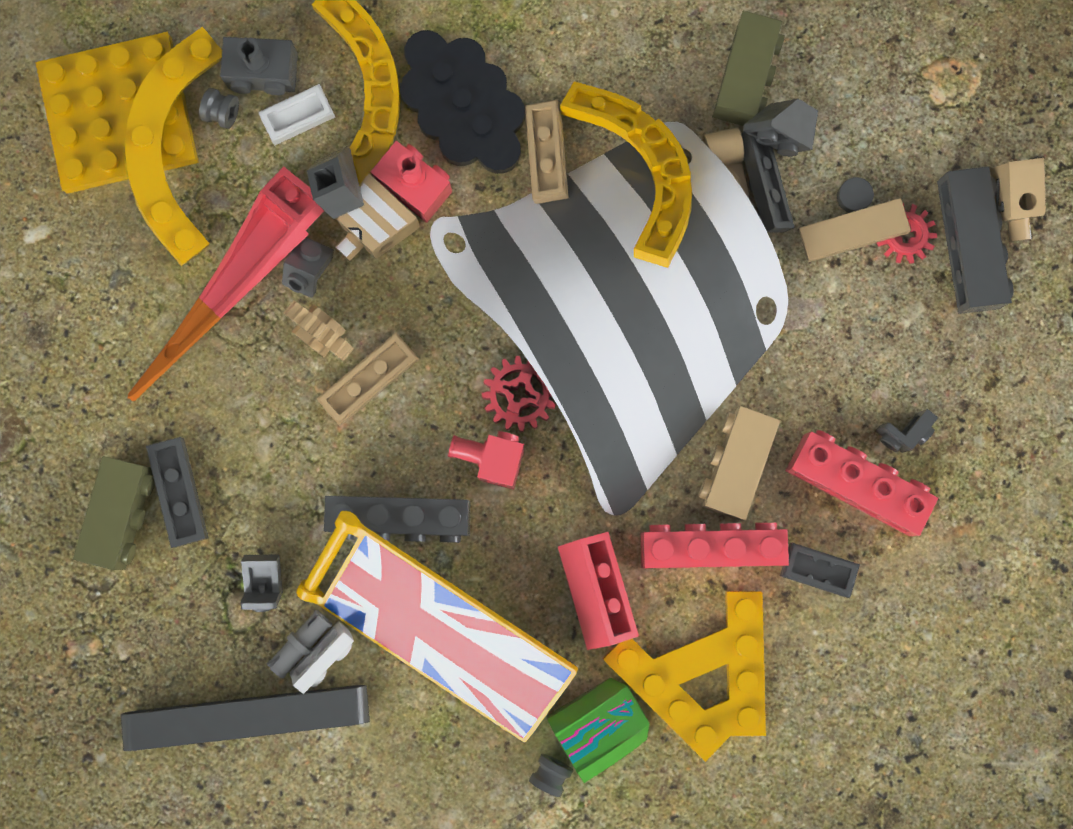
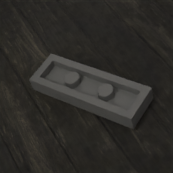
[741,132,795,233]
[146,437,209,548]

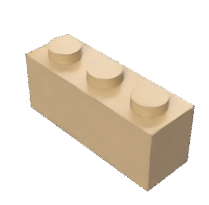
[698,406,781,521]

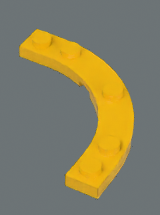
[311,0,400,186]
[125,26,222,266]
[560,81,692,268]

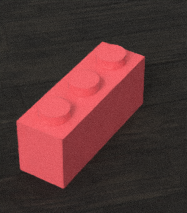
[558,532,639,650]

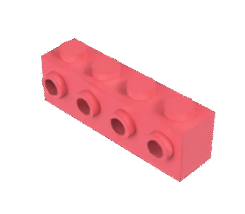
[785,430,938,536]
[640,523,789,568]

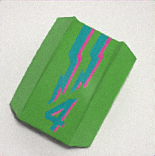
[547,678,650,783]

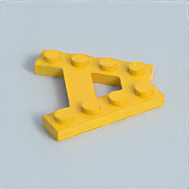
[602,591,766,762]

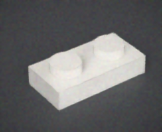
[289,621,354,694]

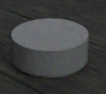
[837,177,874,213]

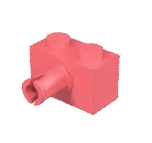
[370,141,452,223]
[448,431,525,490]

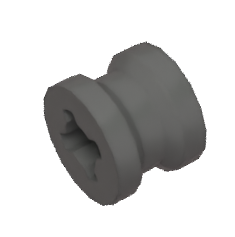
[199,88,239,129]
[529,754,573,797]

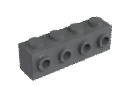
[937,166,1014,314]
[324,496,471,543]

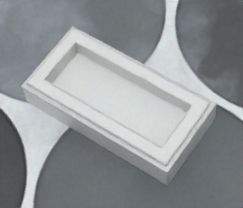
[258,84,335,146]

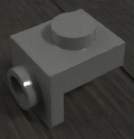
[282,237,334,298]
[876,409,938,453]
[240,554,283,612]

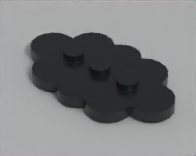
[400,30,525,174]

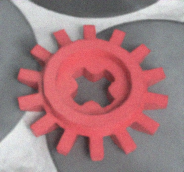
[877,203,937,264]

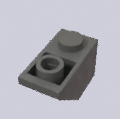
[743,98,818,157]
[307,146,364,219]

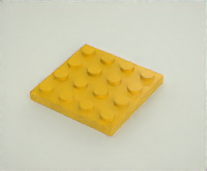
[35,32,199,194]

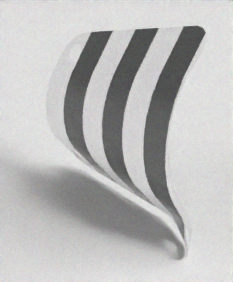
[430,122,788,516]

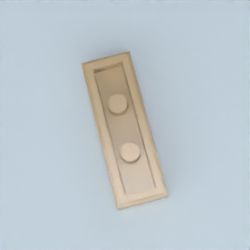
[525,99,569,204]
[799,198,911,262]
[317,332,419,426]

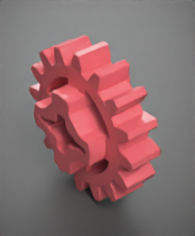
[482,356,556,432]

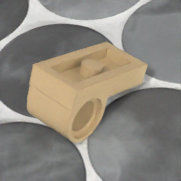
[701,127,749,197]

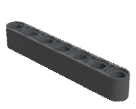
[120,685,370,751]

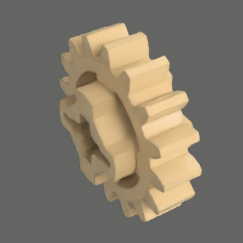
[283,300,354,361]

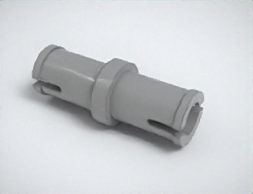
[267,610,332,678]

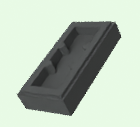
[780,543,860,598]

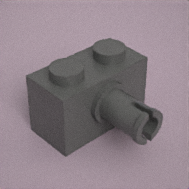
[220,37,298,96]

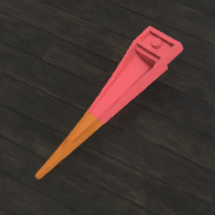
[127,166,324,401]

